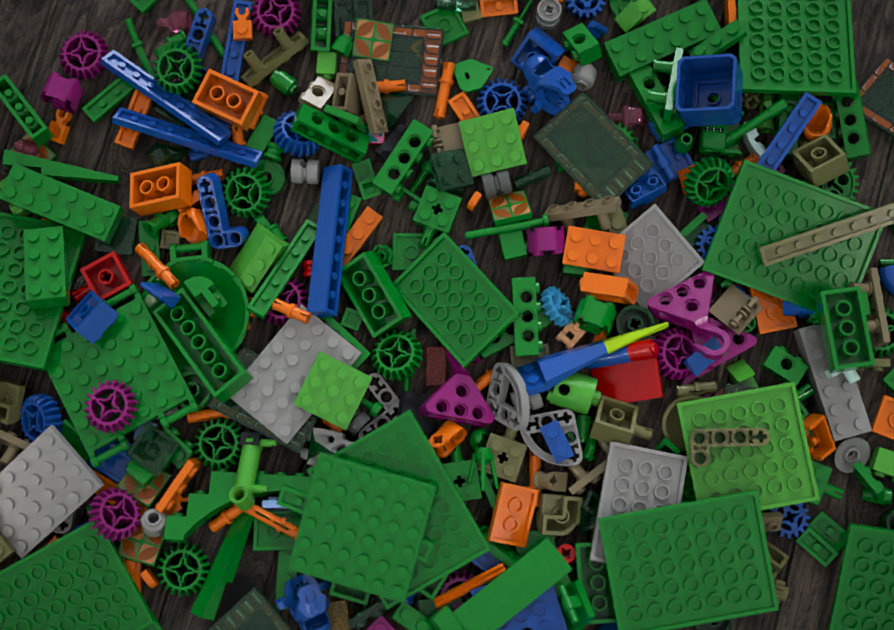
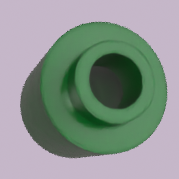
[269,69,298,96]

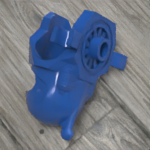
[519,54,576,116]
[274,574,331,630]

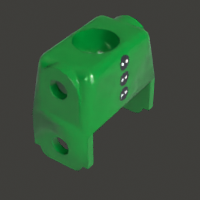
[698,111,745,160]

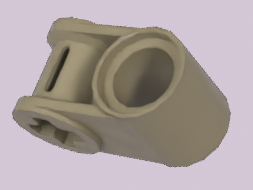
[533,471,568,492]

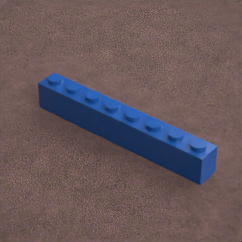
[307,164,353,318]

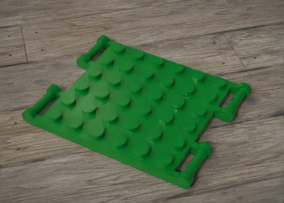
[46,283,200,468]

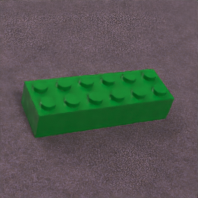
[602,0,721,83]
[0,163,125,245]
[153,287,254,403]

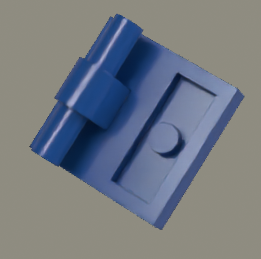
[644,136,694,184]
[623,166,667,210]
[87,439,142,483]

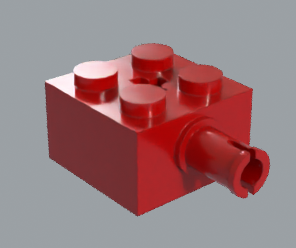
[72,251,134,302]

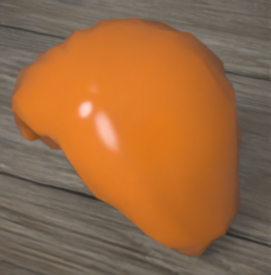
[802,104,833,141]
[177,207,208,244]

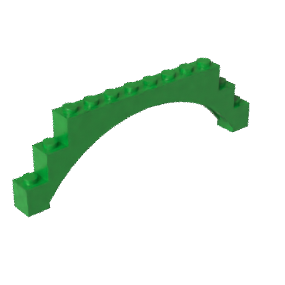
[164,469,312,544]

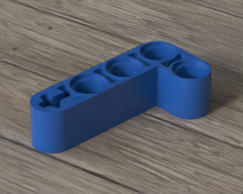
[177,8,216,85]
[197,173,249,249]

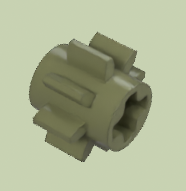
[742,93,762,111]
[774,579,789,604]

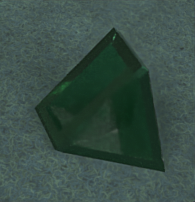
[380,93,412,128]
[144,141,189,167]
[580,490,600,533]

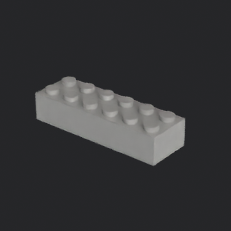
[793,325,872,442]

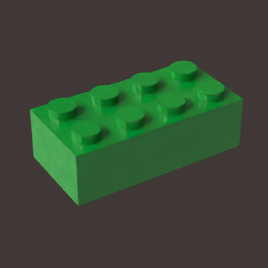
[23,226,71,310]
[341,251,412,338]
[815,286,875,373]
[573,542,616,624]

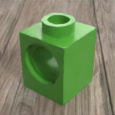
[316,51,338,81]

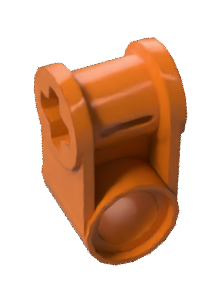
[429,420,467,458]

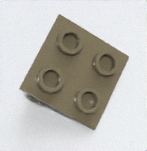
[429,122,467,166]
[709,284,762,335]

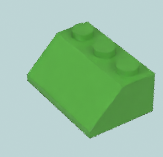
[229,223,289,294]

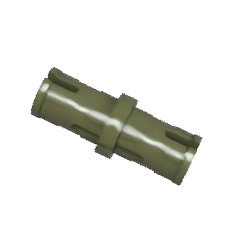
[676,380,717,398]

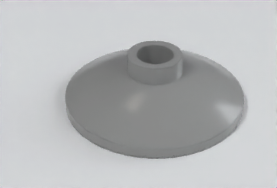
[834,437,870,473]

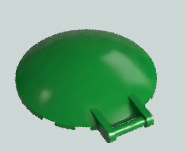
[142,240,250,371]

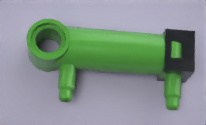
[229,432,277,511]

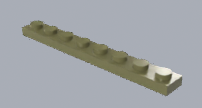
[758,202,894,267]

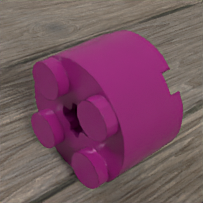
[40,72,85,113]
[526,226,566,257]

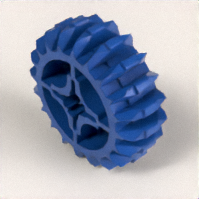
[477,78,527,122]
[273,110,321,158]
[20,393,63,443]

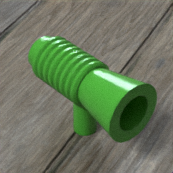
[756,93,775,134]

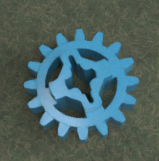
[540,286,574,327]

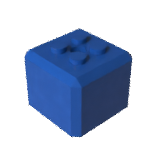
[675,53,743,127]

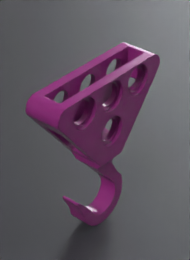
[648,271,730,360]
[681,311,757,398]
[419,348,494,427]

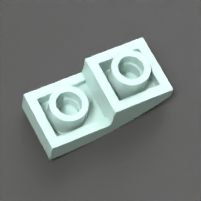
[742,121,766,159]

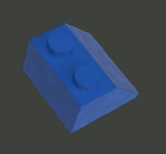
[510,27,566,71]
[65,290,119,344]

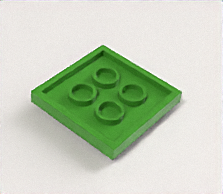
[459,108,527,178]
[293,351,373,430]

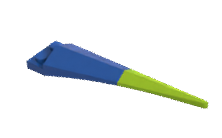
[517,322,669,396]

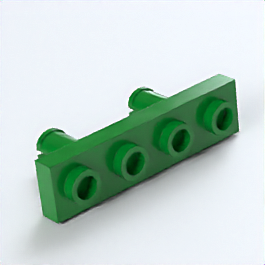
[646,47,684,121]

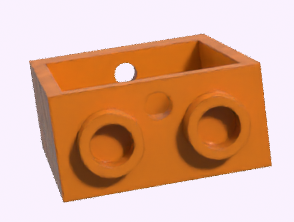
[579,272,639,305]

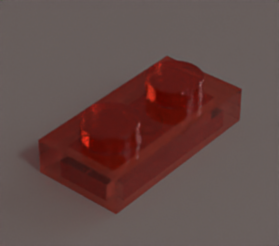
[426,347,446,386]

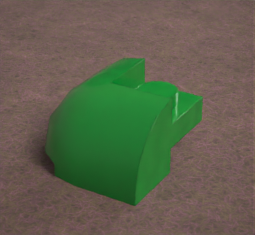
[184,276,228,321]

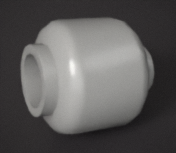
[571,63,597,91]
[141,508,166,537]

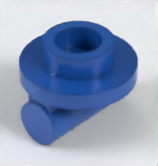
[587,20,608,39]
[188,148,210,162]

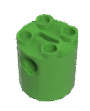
[546,372,602,415]

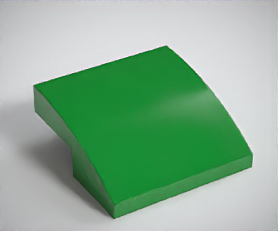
[795,509,847,567]

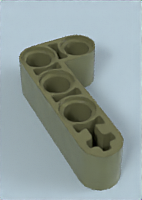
[688,428,770,467]

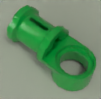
[154,29,187,60]
[143,209,179,237]
[253,214,288,242]

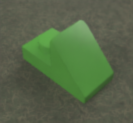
[614,0,656,33]
[725,359,759,388]

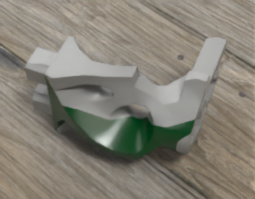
[300,427,362,465]

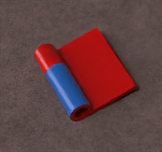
[586,339,663,403]

